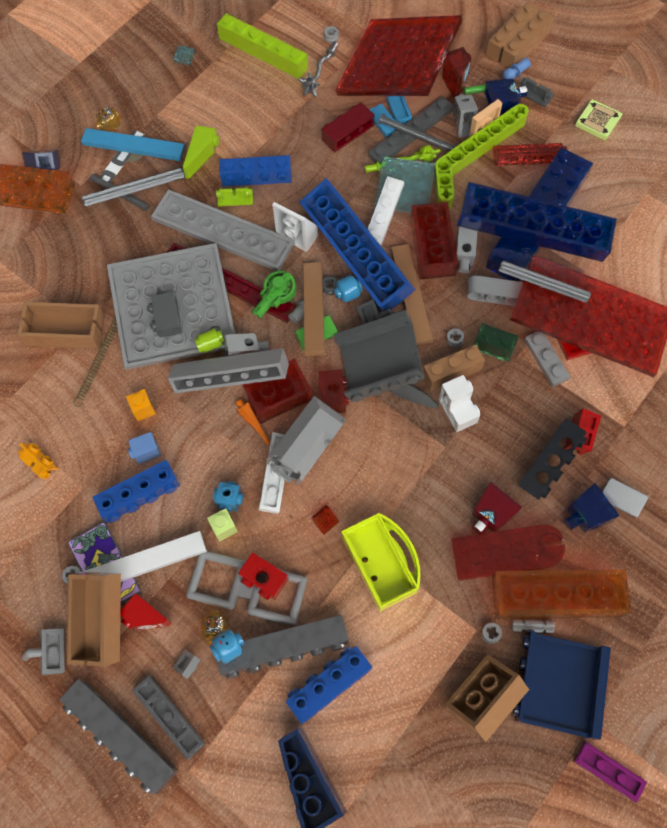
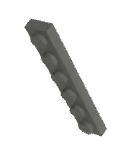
[368,96,454,164]

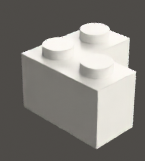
[438,375,480,433]

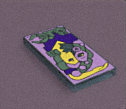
[67,521,143,606]

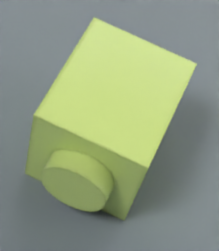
[207,508,238,542]

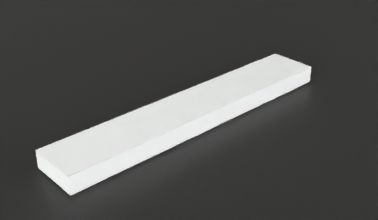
[80,531,207,582]

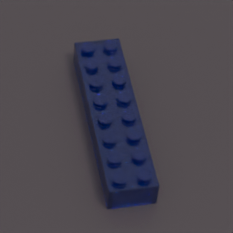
[486,147,593,282]
[457,182,617,262]

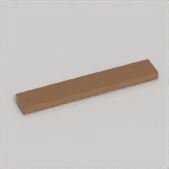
[391,244,433,345]
[303,262,325,356]

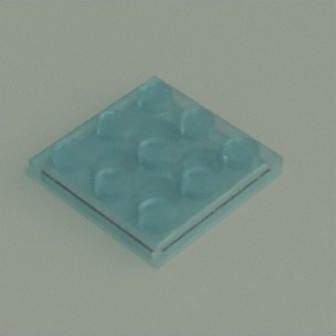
[375,157,435,215]

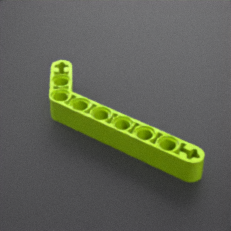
[434,104,529,211]

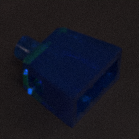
[564,483,620,533]

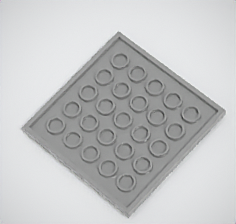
[107,243,235,370]

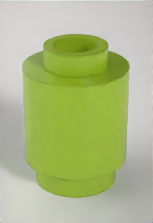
[194,328,225,353]

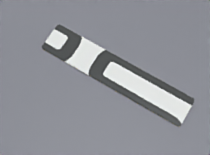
[99,130,146,183]

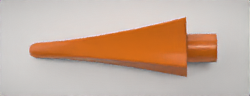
[235,399,270,444]

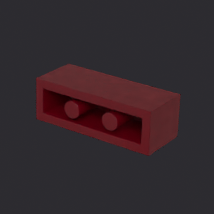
[321,102,374,153]

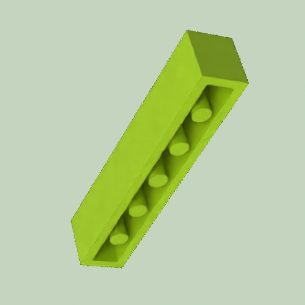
[217,13,308,79]

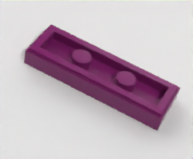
[573,741,647,803]

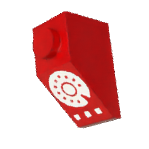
[120,593,171,630]

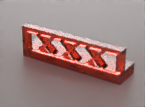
[493,143,568,166]

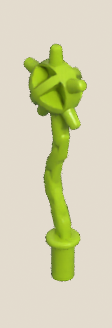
[365,145,440,173]

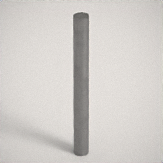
[89,174,149,211]

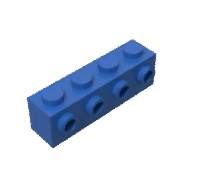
[219,155,292,187]
[92,459,180,523]
[285,646,373,725]

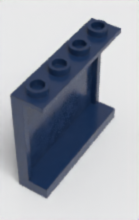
[513,630,611,740]

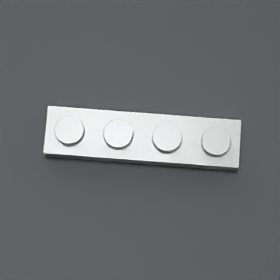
[368,176,404,246]
[258,432,285,514]

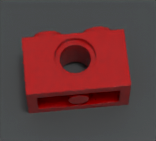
[238,552,289,600]

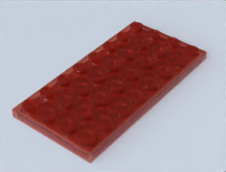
[510,254,667,377]

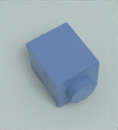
[128,432,161,464]

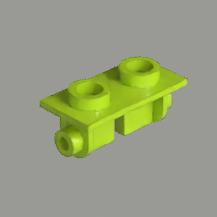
[216,187,253,207]

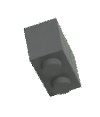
[149,292,182,338]

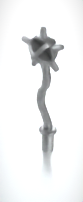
[298,41,338,97]

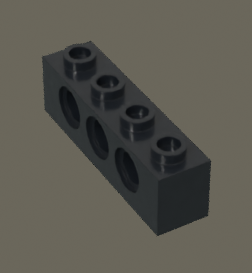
[518,418,588,500]

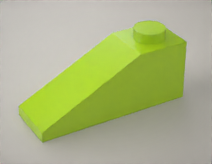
[183,126,220,179]

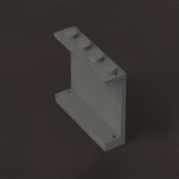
[334,310,425,402]

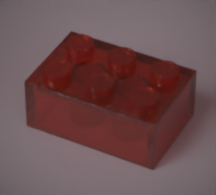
[242,358,313,424]

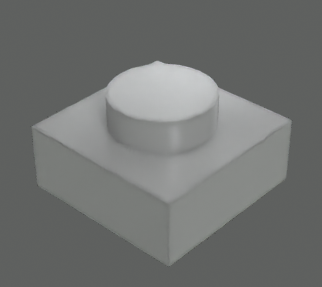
[172,649,200,679]

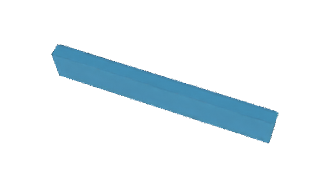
[81,128,185,161]

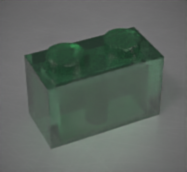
[474,323,519,362]

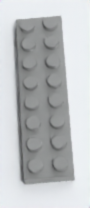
[151,189,295,271]

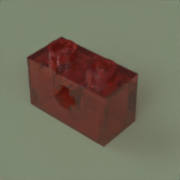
[318,369,349,413]

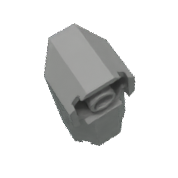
[266,396,347,485]

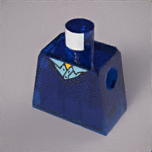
[484,79,527,116]

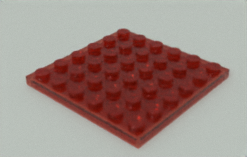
[335,15,462,96]

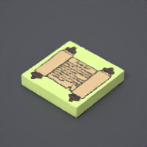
[575,99,622,141]

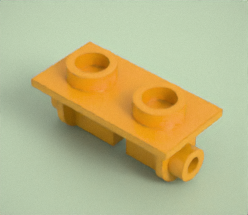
[18,443,59,479]

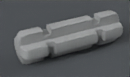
[511,619,555,633]

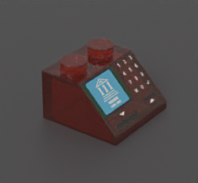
[442,47,472,99]

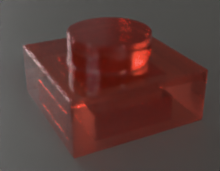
[311,505,339,535]

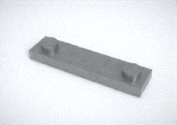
[132,675,206,760]

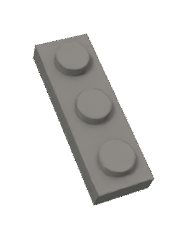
[524,330,570,387]

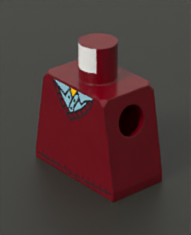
[472,482,522,535]

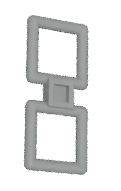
[186,551,307,626]

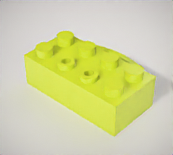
[341,513,420,612]

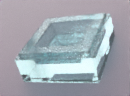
[174,46,195,65]

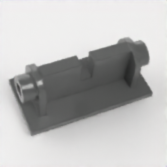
[518,77,554,107]

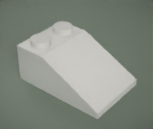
[272,202,318,252]

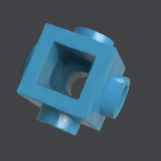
[213,481,244,512]

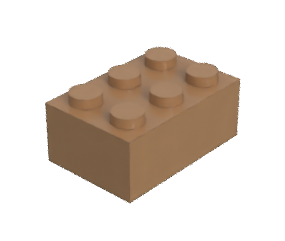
[445,654,529,742]

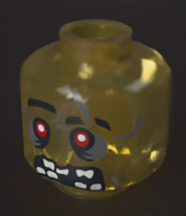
[95,106,121,132]
[200,610,229,645]

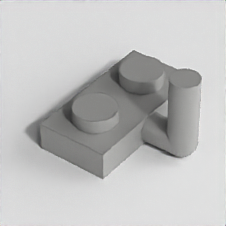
[21,628,65,676]

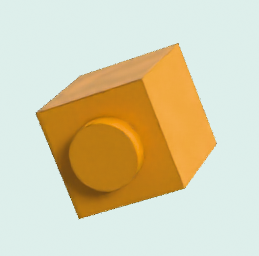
[126,389,156,421]

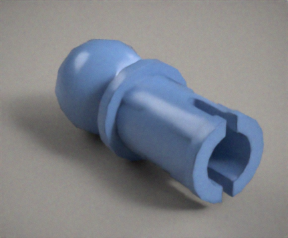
[502,57,531,81]

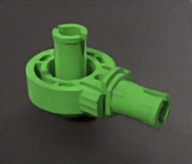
[251,271,297,319]

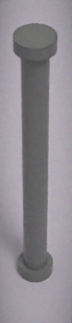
[378,114,458,151]

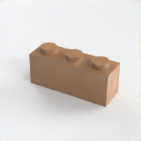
[423,345,485,392]

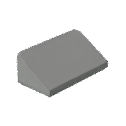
[599,478,648,518]

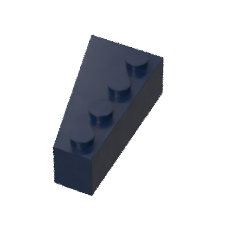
[278,727,347,828]

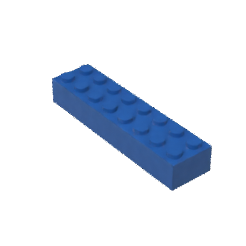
[299,178,416,311]

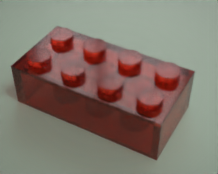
[410,202,459,280]

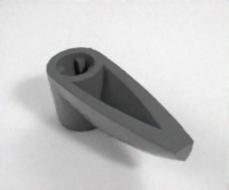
[389,384,439,409]

